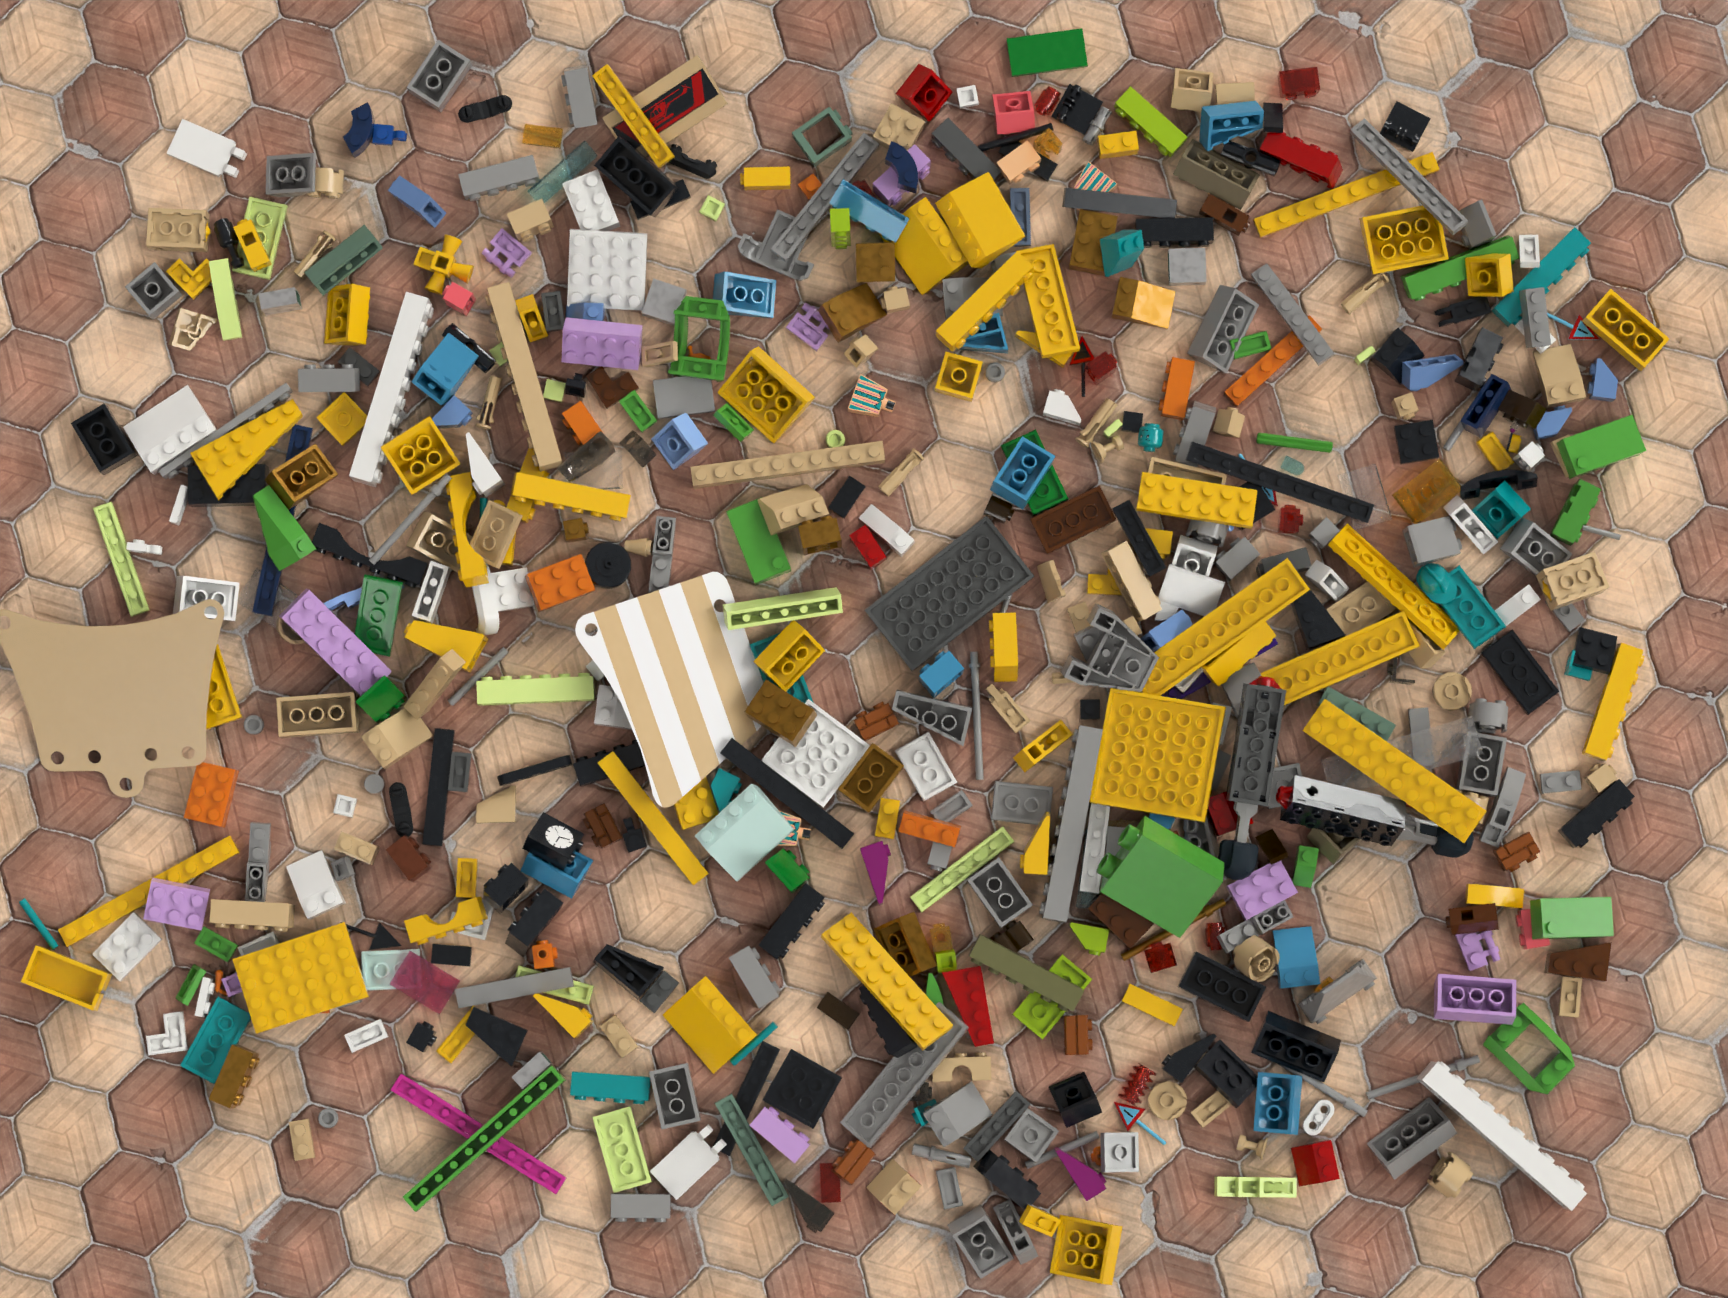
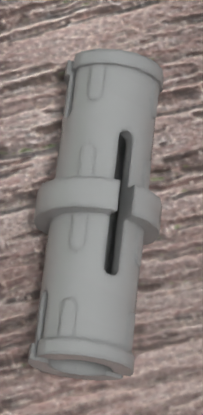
[1082,106,1112,146]

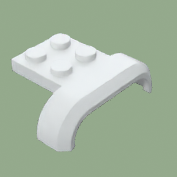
[472,563,535,635]

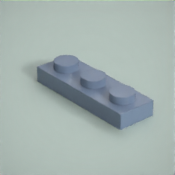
[1010,188,1031,247]

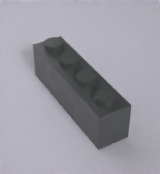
[931,118,1002,182]

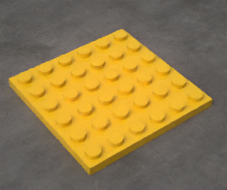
[1089,688,1226,823]

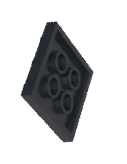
[763,1049,842,1129]

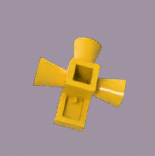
[413,234,474,295]

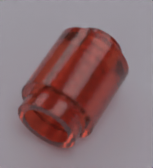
[1034,86,1061,116]
[1205,922,1225,951]

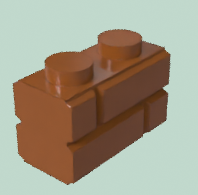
[854,702,899,741]
[1493,832,1540,873]
[1063,1015,1093,1055]
[831,1139,876,1185]

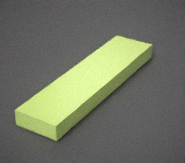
[515,965,594,1005]

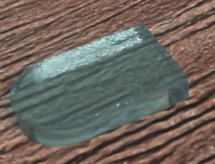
[1280,455,1304,475]

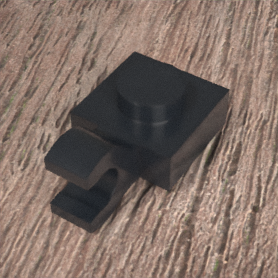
[622,817,647,853]

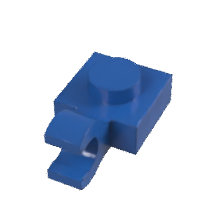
[372,124,407,146]

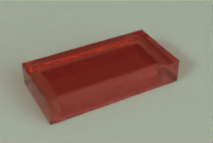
[820,1163,841,1203]

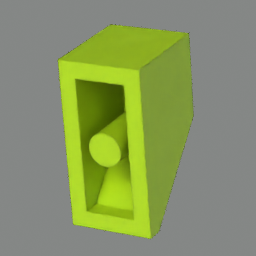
[1069,922,1109,956]

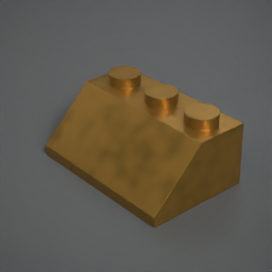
[874,912,937,977]

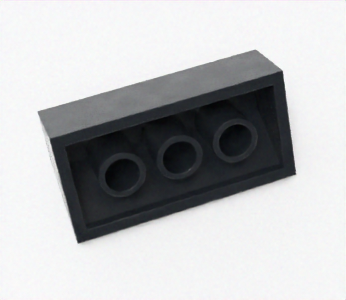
[1251,1011,1341,1082]

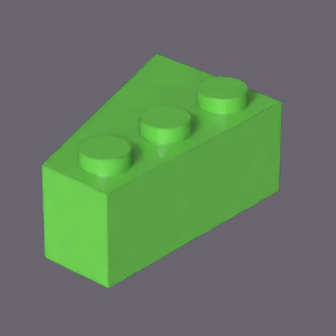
[1550,479,1601,546]

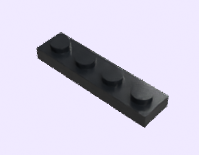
[1112,500,1167,577]

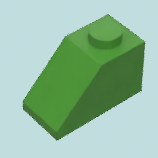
[1292,845,1319,888]

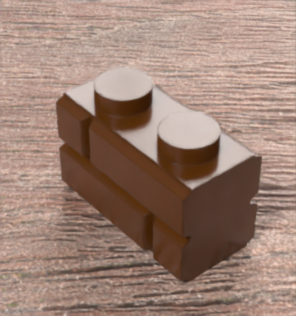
[582,803,623,849]

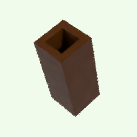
[1199,193,1250,236]
[1446,903,1499,935]

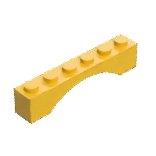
[446,472,489,587]

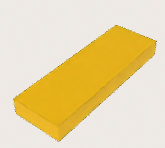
[1122,984,1183,1027]
[436,1006,475,1064]

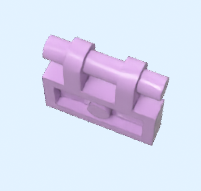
[481,228,532,278]
[786,303,830,351]
[1455,930,1500,971]

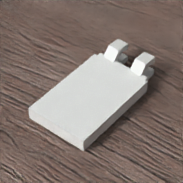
[167,119,247,178]
[650,1124,727,1200]

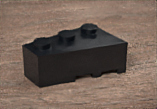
[1455,327,1504,391]
[505,889,563,957]
[593,944,664,1000]
[466,1007,528,1067]
[973,1149,1041,1210]

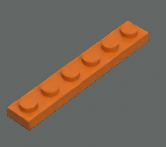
[1224,315,1322,407]

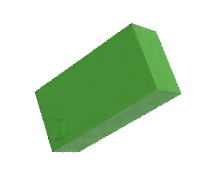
[1557,415,1646,479]
[726,497,791,585]
[1530,897,1614,940]

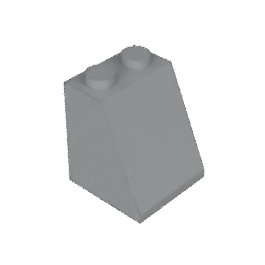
[1403,516,1462,568]

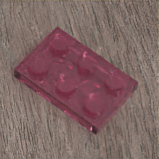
[389,951,460,1015]

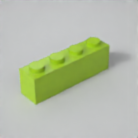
[1114,86,1187,157]
[830,208,851,249]

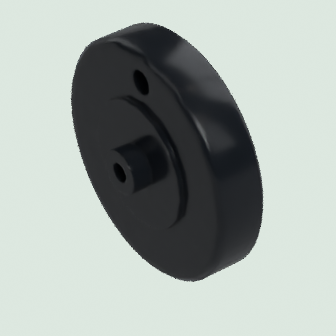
[585,542,631,589]

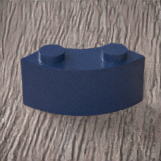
[343,102,375,158]
[885,141,918,194]

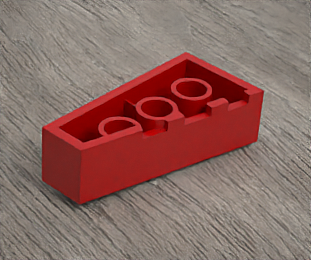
[1260,132,1343,190]
[942,966,994,1047]

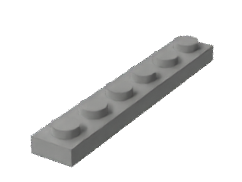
[1251,263,1334,366]

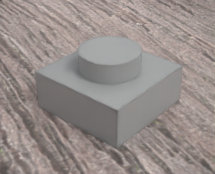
[331,856,355,881]

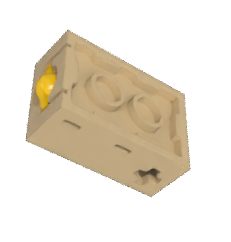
[146,208,210,252]
[1536,552,1609,611]

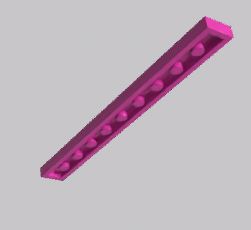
[391,1073,567,1194]

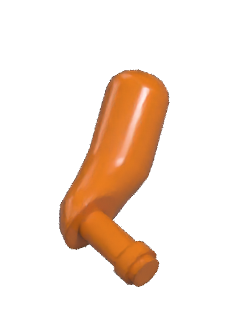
[687,345,711,359]
[215,970,227,996]

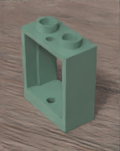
[792,106,853,167]

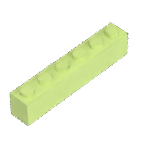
[723,587,843,630]
[476,673,595,706]

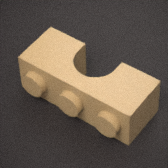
[932,1053,992,1082]

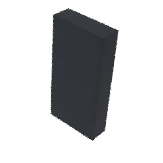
[1263,102,1283,133]
[828,476,866,519]
[431,944,472,966]

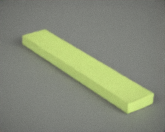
[93,502,150,617]
[910,826,1014,913]

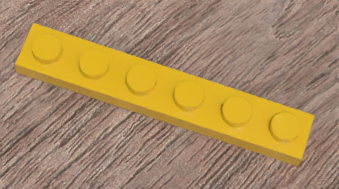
[592,64,675,168]

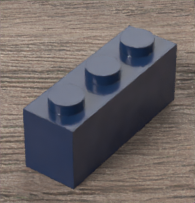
[1461,374,1511,438]

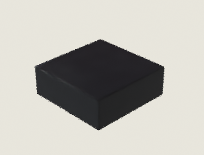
[1122,411,1143,433]

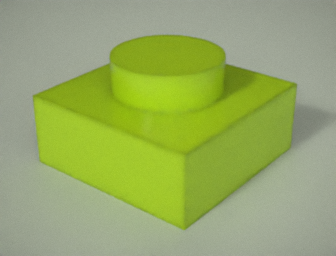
[935,949,957,973]

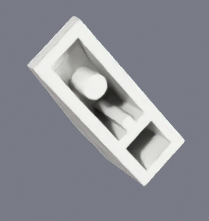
[1443,495,1498,554]
[859,504,915,557]
[1494,584,1541,626]

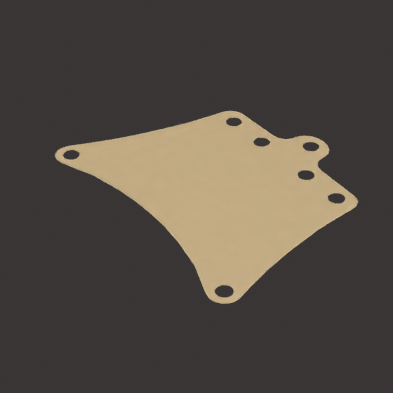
[0,599,224,798]

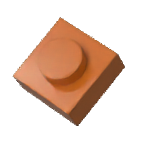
[798,173,822,200]

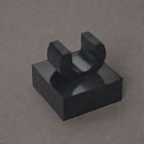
[565,373,586,398]

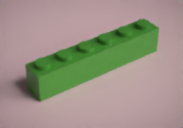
[1401,235,1520,301]

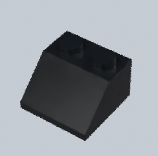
[1370,328,1425,385]
[1049,1072,1102,1128]

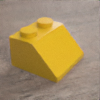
[1465,253,1514,297]

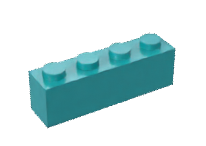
[570,1072,651,1104]

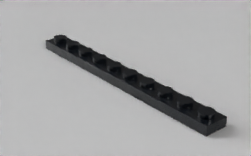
[1186,442,1374,523]

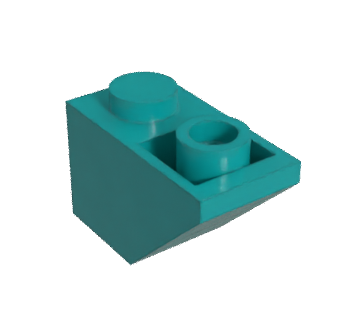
[711,768,742,812]

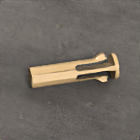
[293,230,336,279]
[1341,273,1389,315]
[475,376,502,430]
[1075,398,1118,448]
[878,448,924,497]

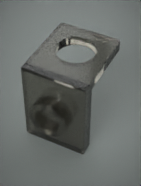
[619,430,656,467]
[1387,656,1415,685]
[910,1082,932,1102]

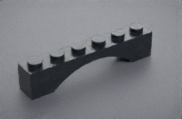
[312,523,429,588]

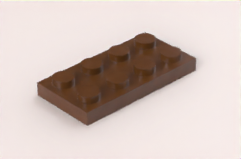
[1030,485,1117,554]

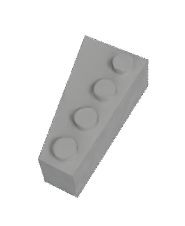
[892,690,972,746]

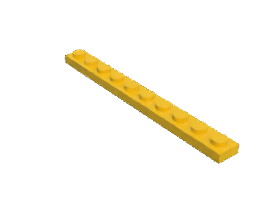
[1253,152,1440,238]
[58,836,240,947]

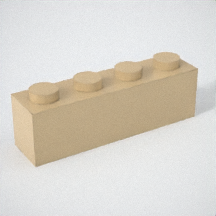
[1101,541,1162,622]
[403,649,466,720]

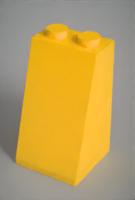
[404,620,488,673]

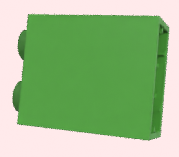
[1096,816,1224,938]

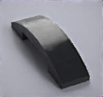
[1460,470,1538,500]

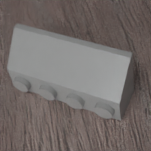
[1187,285,1259,374]
[1367,1097,1457,1180]

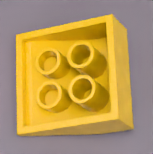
[381,415,461,495]
[1050,1215,1123,1285]

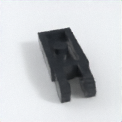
[1434,296,1492,327]

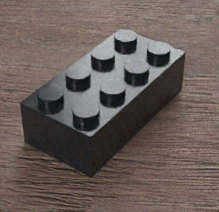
[594,136,680,217]
[188,464,269,507]
[1177,952,1266,1022]

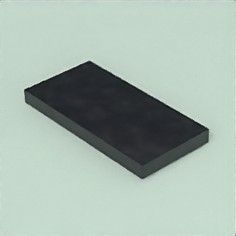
[1481,629,1559,715]

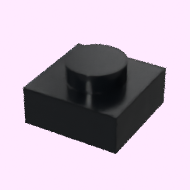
[1080,699,1100,720]

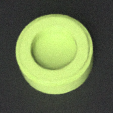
[826,430,845,448]

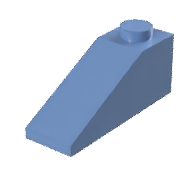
[1402,354,1464,391]

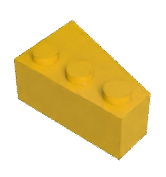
[989,613,1018,682]

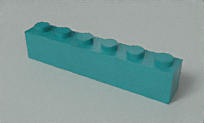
[1492,227,1591,327]

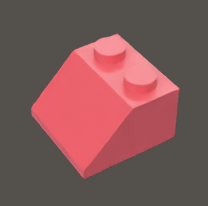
[992,91,1035,135]

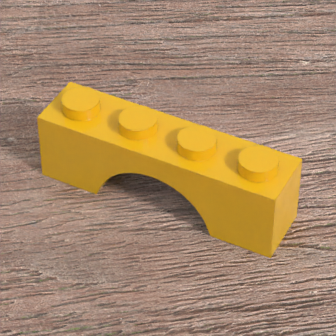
[404,897,488,945]

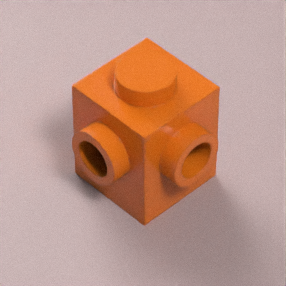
[532,940,558,969]

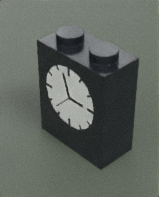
[522,812,584,871]

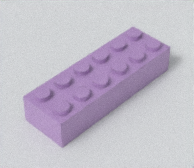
[279,588,392,697]

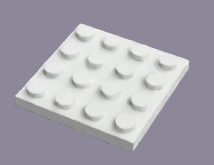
[567,229,648,311]
[761,699,870,808]

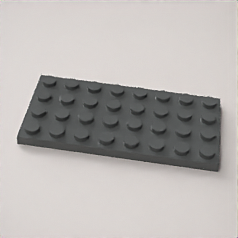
[864,516,1034,671]

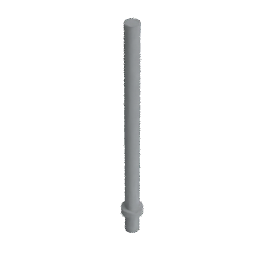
[969,652,984,780]

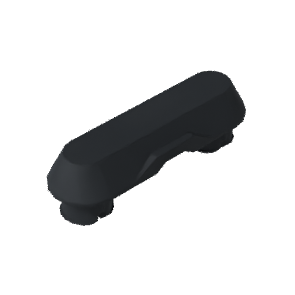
[458,95,512,123]
[668,144,717,179]
[389,782,413,837]

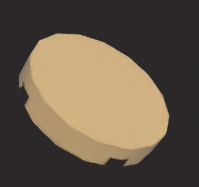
[1432,672,1472,711]
[1148,1081,1187,1120]

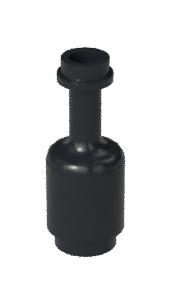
[214,218,244,269]

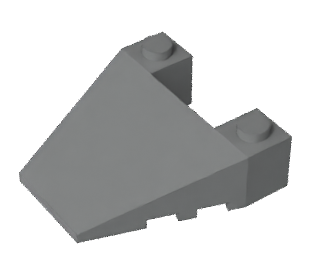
[1061,603,1159,692]
[1298,959,1377,1024]

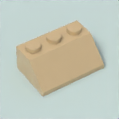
[757,484,829,535]

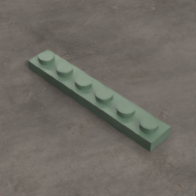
[714,1093,789,1206]

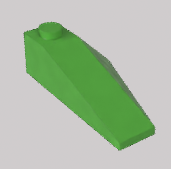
[252,485,316,571]

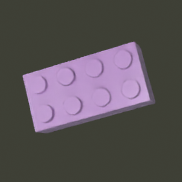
[561,317,643,370]
[1434,974,1516,1025]

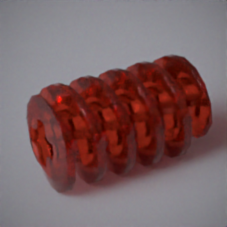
[1118,1063,1157,1107]

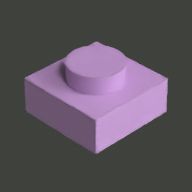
[221,973,243,997]

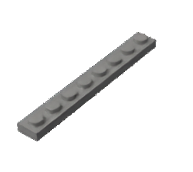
[1350,118,1468,235]
[770,133,879,262]
[158,383,293,479]

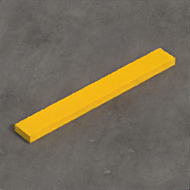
[597,751,709,886]

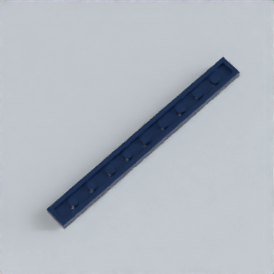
[252,425,313,617]

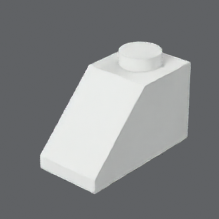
[1043,389,1081,426]
[1512,441,1545,471]
[1304,560,1349,602]

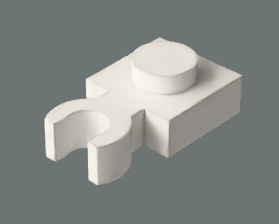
[126,539,163,555]

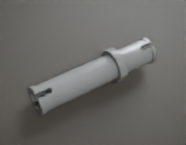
[912,1144,971,1168]

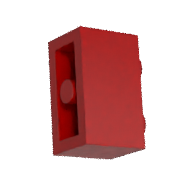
[849,525,887,570]

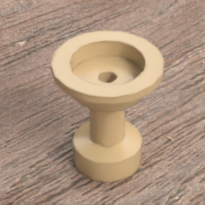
[1091,435,1124,464]
[1237,1135,1268,1160]

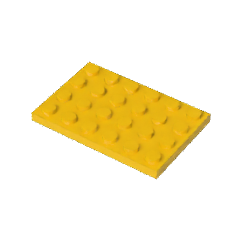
[232,922,369,1034]

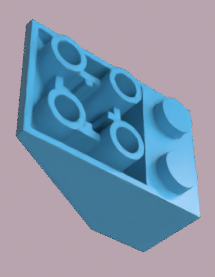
[412,333,479,405]

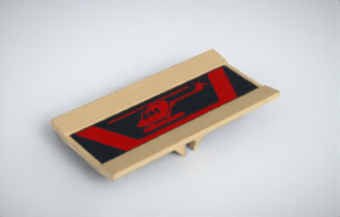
[602,55,728,157]

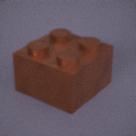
[386,835,432,882]

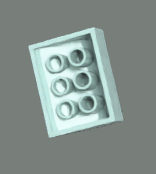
[695,784,794,882]

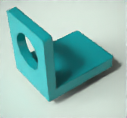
[1564,650,1592,681]
[912,1099,937,1126]

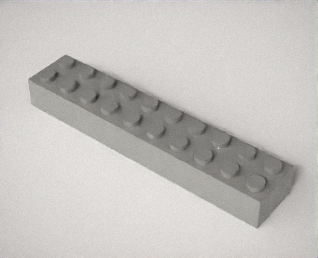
[1039,725,1103,923]

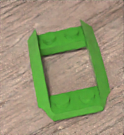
[668,296,730,382]
[1483,1003,1575,1095]

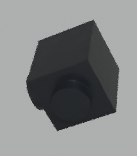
[406,1021,437,1052]

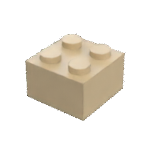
[873,103,925,151]
[507,199,554,242]

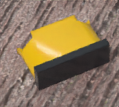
[1506,433,1522,454]

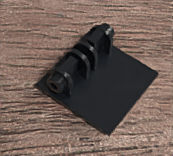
[1051,84,1103,135]
[1380,101,1431,152]

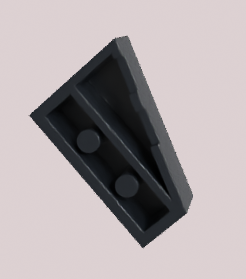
[1291,589,1345,650]

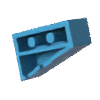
[1199,101,1264,151]

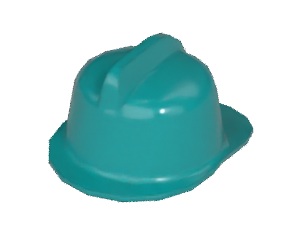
[1416,563,1457,604]

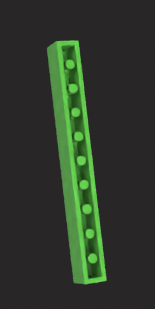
[403,1065,566,1212]

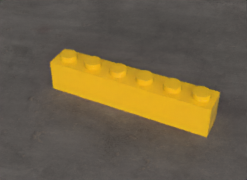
[936,251,1034,352]
[510,472,631,521]
[1582,642,1645,761]

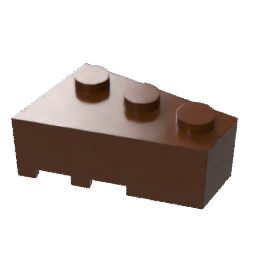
[1085,893,1154,949]
[1544,942,1612,982]

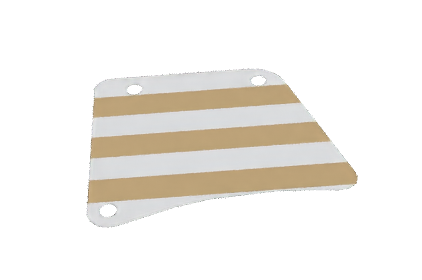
[575,572,763,808]

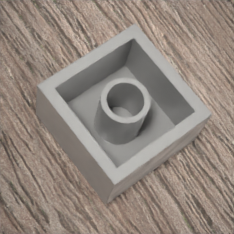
[125,262,183,320]

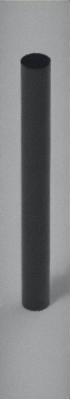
[978,123,1054,152]

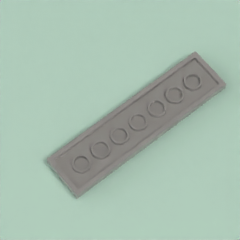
[840,1002,969,1148]

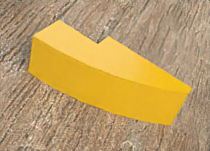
[1465,884,1524,908]

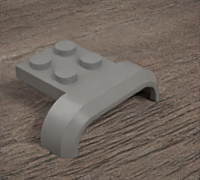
[738,209,814,281]

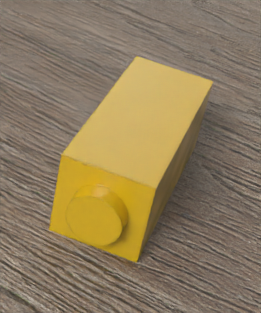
[740,166,791,190]
[233,219,272,272]

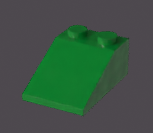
[355,675,406,723]
[765,849,810,894]

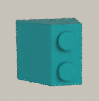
[1100,230,1144,277]
[1472,481,1531,539]

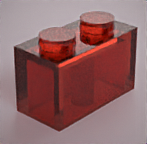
[1277,67,1320,100]
[1085,351,1117,386]

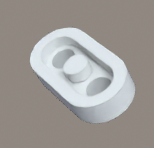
[1303,1100,1334,1135]

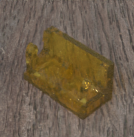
[1033,128,1063,159]

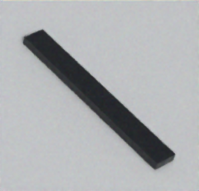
[720,738,854,849]

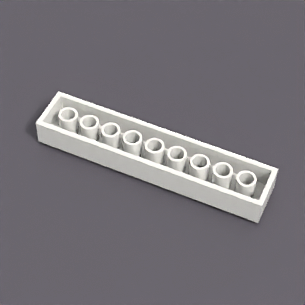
[349,292,434,487]
[1416,1061,1587,1211]

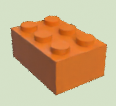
[525,554,595,612]
[184,762,239,828]

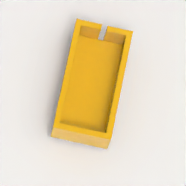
[21,945,112,1011]

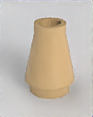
[624,538,654,557]

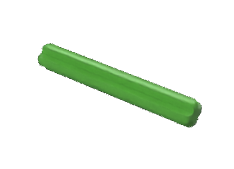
[1256,433,1333,453]

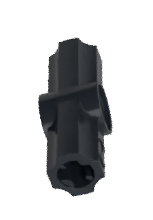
[1221,140,1281,177]
[442,323,496,374]

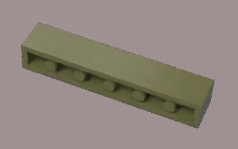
[969,934,1084,1012]

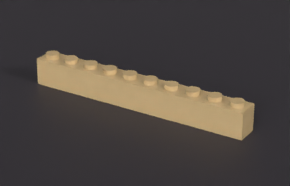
[485,282,563,472]
[691,441,885,489]

